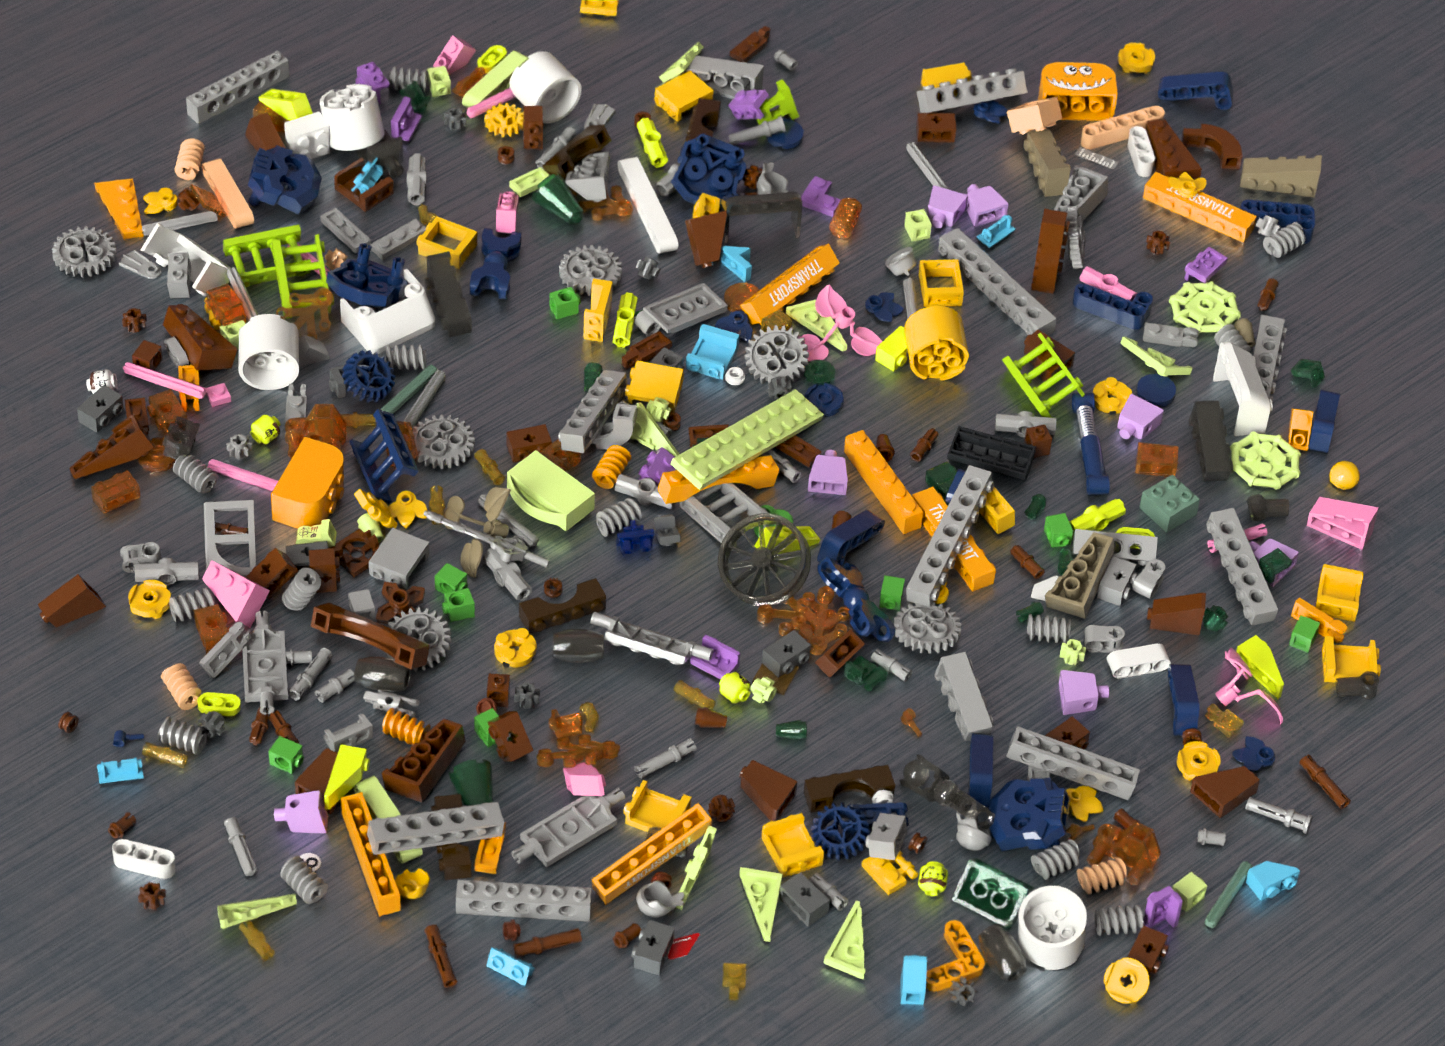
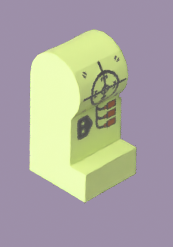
[296,519,337,547]

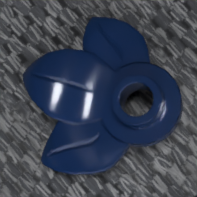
[973,100,1008,123]
[865,292,904,322]
[715,310,753,343]
[1232,736,1275,771]

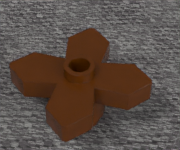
[376,582,425,624]

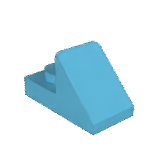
[720,246,752,282]

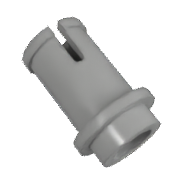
[774,50,798,71]
[286,649,312,666]
[1197,828,1226,846]

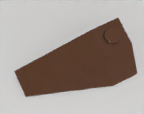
[69,414,153,479]

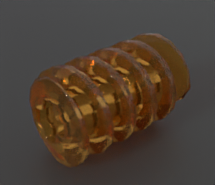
[829,198,862,239]

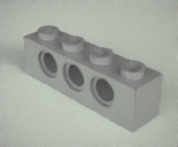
[1072,529,1158,566]

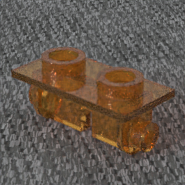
[451,67,485,98]

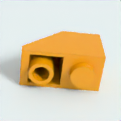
[1288,408,1313,451]

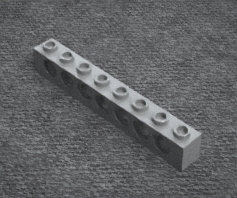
[938,228,1057,335]
[906,465,994,608]

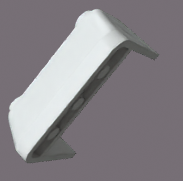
[141,224,231,297]
[340,269,435,354]
[1213,341,1273,436]

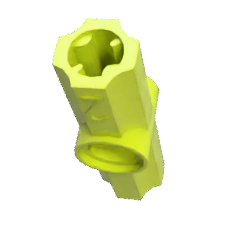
[637,118,668,168]
[613,292,638,348]
[1069,499,1126,538]

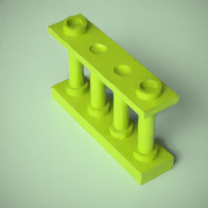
[223,224,311,287]
[272,234,334,319]
[1002,333,1085,418]

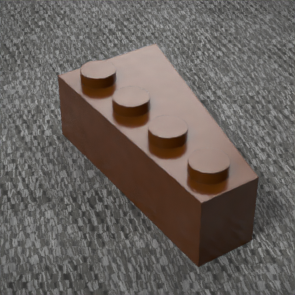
[1031,208,1070,294]

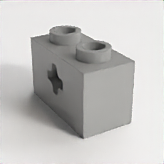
[1097,556,1138,606]
[866,813,907,860]

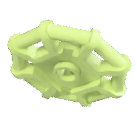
[1169,281,1241,334]
[1229,431,1301,490]

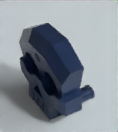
[670,134,747,208]
[248,145,322,215]
[326,243,408,308]
[987,777,1070,851]

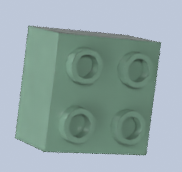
[1140,474,1200,533]

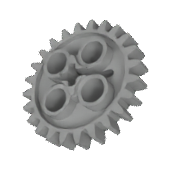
[1066,206,1086,269]
[52,226,116,277]
[559,245,622,296]
[745,325,809,384]
[409,414,475,469]
[894,602,962,654]
[386,607,452,672]

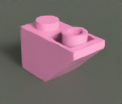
[433,35,476,75]
[563,761,606,796]

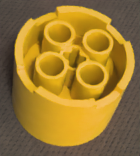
[904,306,969,381]

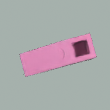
[496,191,519,233]

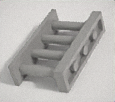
[679,483,769,551]

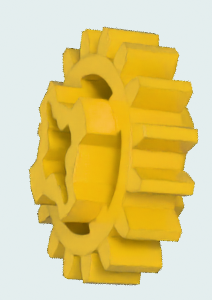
[485,103,523,137]

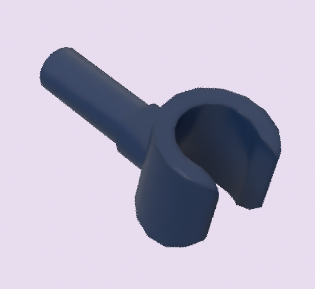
[113,730,144,747]

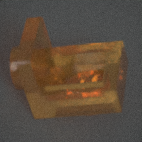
[549,709,583,738]

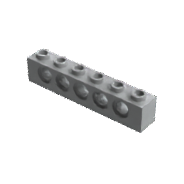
[186,51,289,124]
[917,68,1027,113]
[1253,315,1287,401]
[559,370,627,453]
[1206,508,1278,626]
[1006,726,1140,800]
[367,802,504,855]
[456,880,592,922]

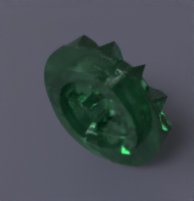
[804,360,835,385]

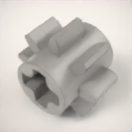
[1256,215,1280,237]
[226,434,252,459]

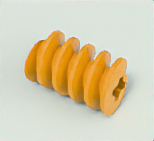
[592,445,632,489]
[383,707,431,745]

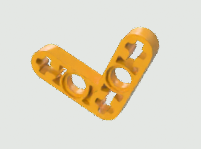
[926,920,985,992]

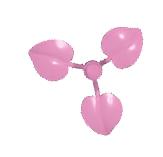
[799,285,883,363]
[1215,647,1283,724]

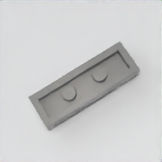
[320,208,371,254]
[370,219,426,260]

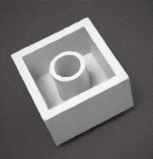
[285,112,330,159]

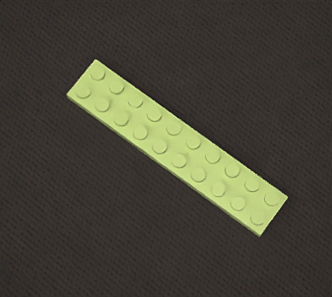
[670,389,824,490]

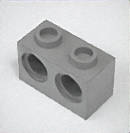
[167,252,191,298]

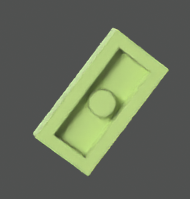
[510,167,552,197]

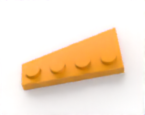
[95,178,143,239]

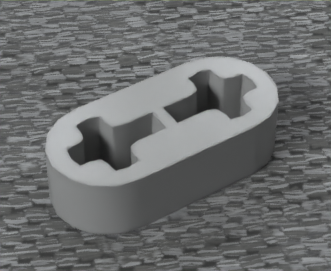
[164,337,189,368]

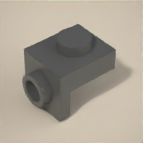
[329,365,346,399]
[654,514,681,546]

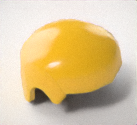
[1329,460,1360,490]
[395,868,430,899]

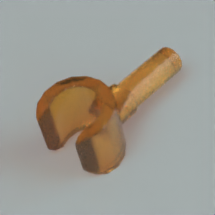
[901,708,922,737]
[1066,823,1095,840]

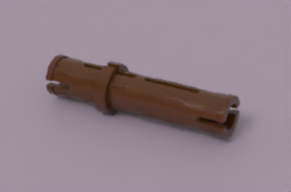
[1299,754,1351,810]
[424,924,457,988]
[513,928,582,958]

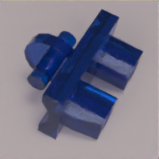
[615,520,655,555]

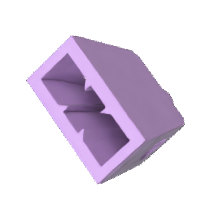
[966,184,1008,227]
[927,185,968,228]
[1118,394,1164,439]
[808,450,848,495]
[1249,539,1299,587]
[1058,670,1109,715]
[274,791,328,833]

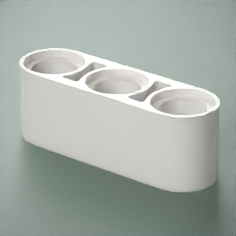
[1128,126,1155,177]
[1107,643,1171,679]
[112,839,176,879]

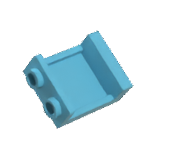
[686,324,739,380]

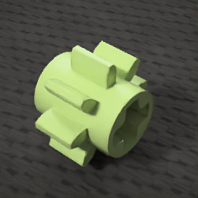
[646,397,671,422]
[1060,639,1086,665]
[750,677,777,703]

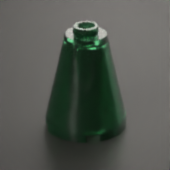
[532,173,583,225]
[449,759,493,806]

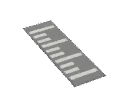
[1075,147,1119,170]

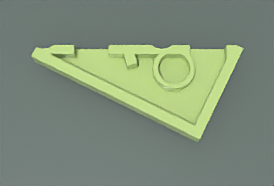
[659,42,704,83]
[786,300,847,352]
[1120,336,1193,377]
[630,402,680,457]
[676,826,717,910]
[739,867,782,942]
[217,894,297,929]
[824,901,865,979]

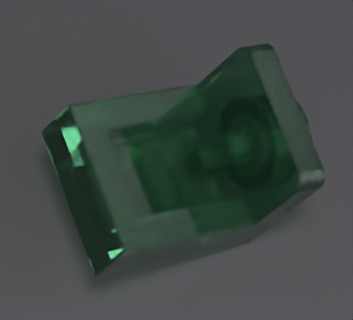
[399,81,432,111]
[1259,548,1292,584]

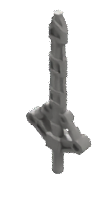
[423,510,550,568]

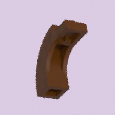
[1181,124,1242,169]

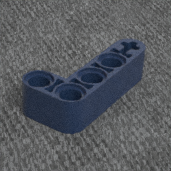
[1158,71,1234,110]
[1240,200,1315,243]
[1072,283,1153,330]
[1308,390,1340,453]
[817,510,885,571]
[1168,664,1199,736]
[967,733,993,809]

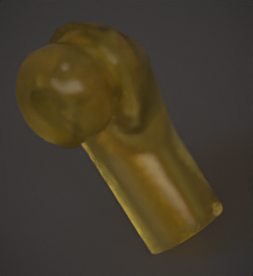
[418,205,439,225]
[579,702,599,732]

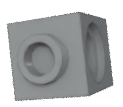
[348,589,375,621]

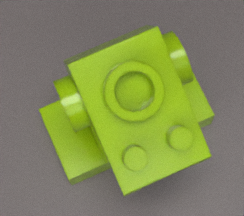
[756,79,799,125]

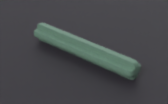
[381,364,437,414]
[1205,861,1253,928]

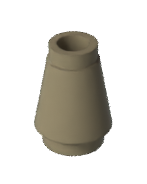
[1234,318,1256,348]

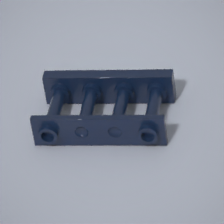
[350,409,419,504]

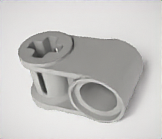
[120,542,162,573]
[1132,559,1165,599]
[1084,625,1125,653]

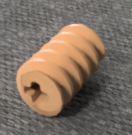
[175,139,205,180]
[161,663,201,710]
[1077,857,1127,895]

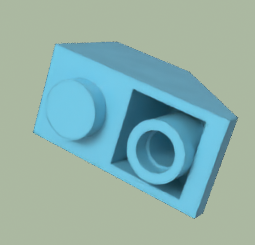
[1246,861,1300,901]
[901,955,927,1005]

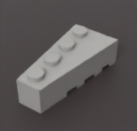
[687,56,764,99]
[1054,165,1108,234]
[934,652,994,741]

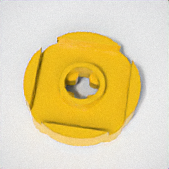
[1118,43,1155,73]
[1093,377,1132,414]
[128,580,171,619]
[494,628,537,667]
[1177,741,1221,780]
[1104,958,1150,1004]

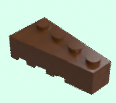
[1145,119,1202,180]
[163,304,237,370]
[382,719,466,803]

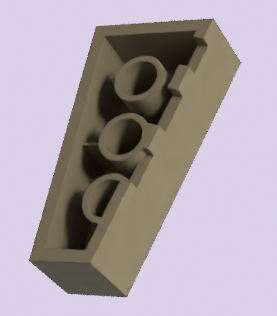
[1024,129,1071,197]
[1240,155,1322,198]
[1045,532,1115,619]

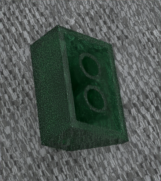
[951,858,1035,929]

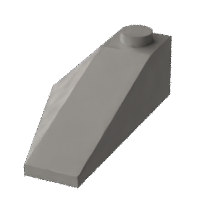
[566,151,610,202]

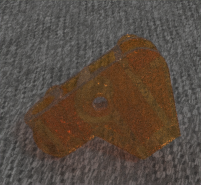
[285,404,347,458]
[1086,821,1161,885]

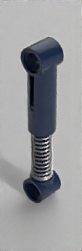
[1072,393,1110,495]

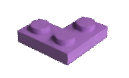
[799,176,841,217]

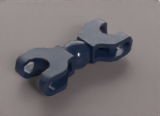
[470,228,522,299]
[817,557,895,642]

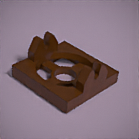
[328,528,379,577]

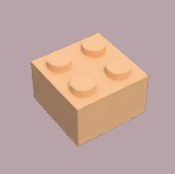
[1007,97,1062,134]

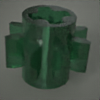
[1202,605,1228,632]

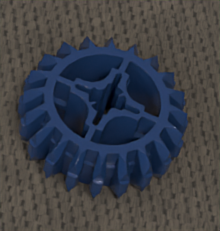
[342,350,396,403]
[811,802,870,861]

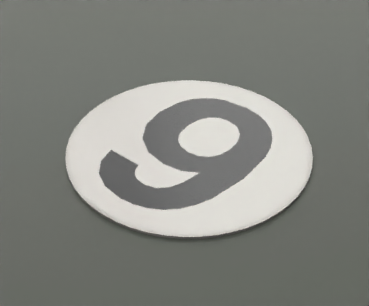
[300,853,321,872]

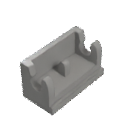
[323,713,373,752]

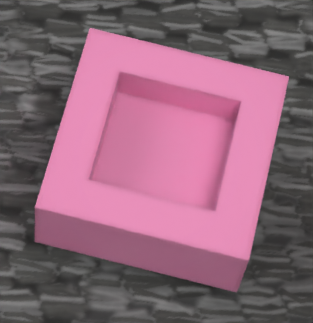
[205,383,231,407]

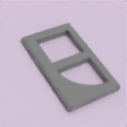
[204,500,256,578]

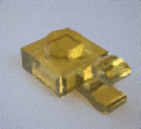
[1205,703,1244,738]
[723,963,746,1000]

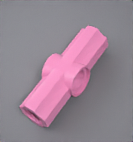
[1080,266,1138,301]

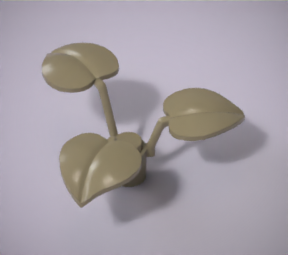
[444,487,511,578]

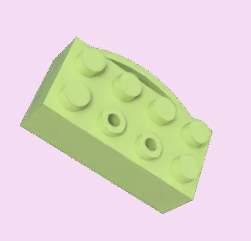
[507,450,595,531]

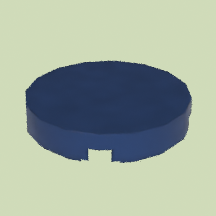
[766,119,804,149]
[1137,374,1176,407]
[805,383,844,417]

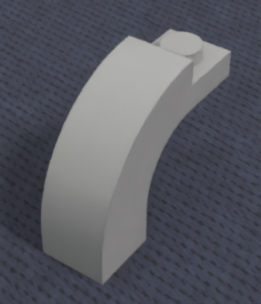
[592,404,637,450]

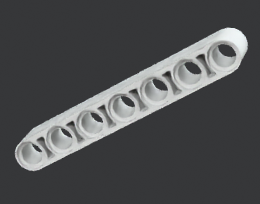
[618,157,678,254]

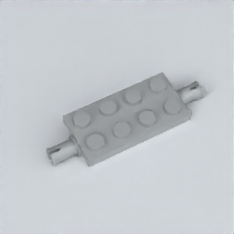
[243,611,288,714]
[591,612,714,665]
[511,788,625,867]

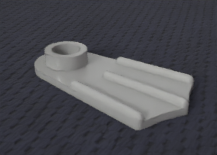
[584,103,616,129]
[119,250,161,279]

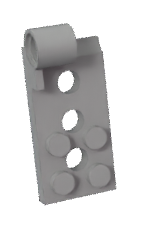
[634,283,728,337]

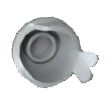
[757,162,788,202]
[956,812,992,851]
[637,880,684,918]

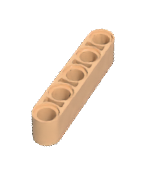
[1081,106,1165,150]
[202,158,254,229]

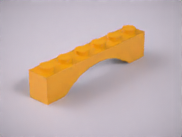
[658,455,779,504]

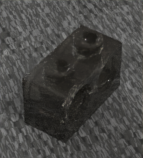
[162,416,200,460]

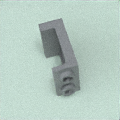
[369,528,429,589]

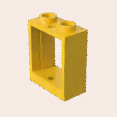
[417,216,477,269]
[918,259,964,307]

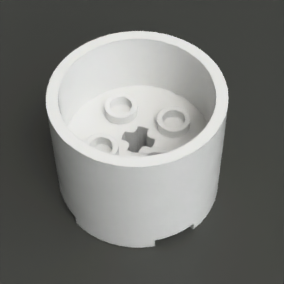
[510,51,581,123]
[320,84,384,151]
[238,314,299,390]
[1018,886,1087,970]

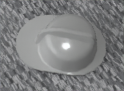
[885,247,916,276]

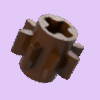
[742,165,763,190]
[177,187,201,211]
[1146,231,1170,254]
[122,308,147,333]
[708,795,736,822]
[138,882,166,910]

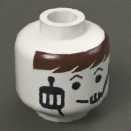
[86,369,118,394]

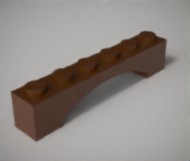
[311,602,430,669]

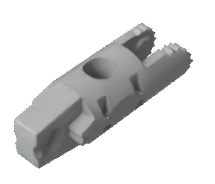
[364,690,420,718]

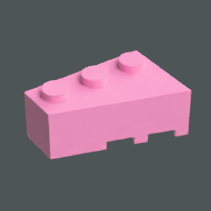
[1307,497,1379,550]
[202,561,270,628]

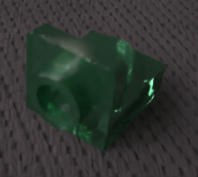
[1291,359,1325,388]
[844,655,877,686]

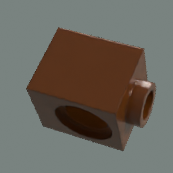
[132,340,163,371]
[1024,424,1052,458]
[487,673,510,707]

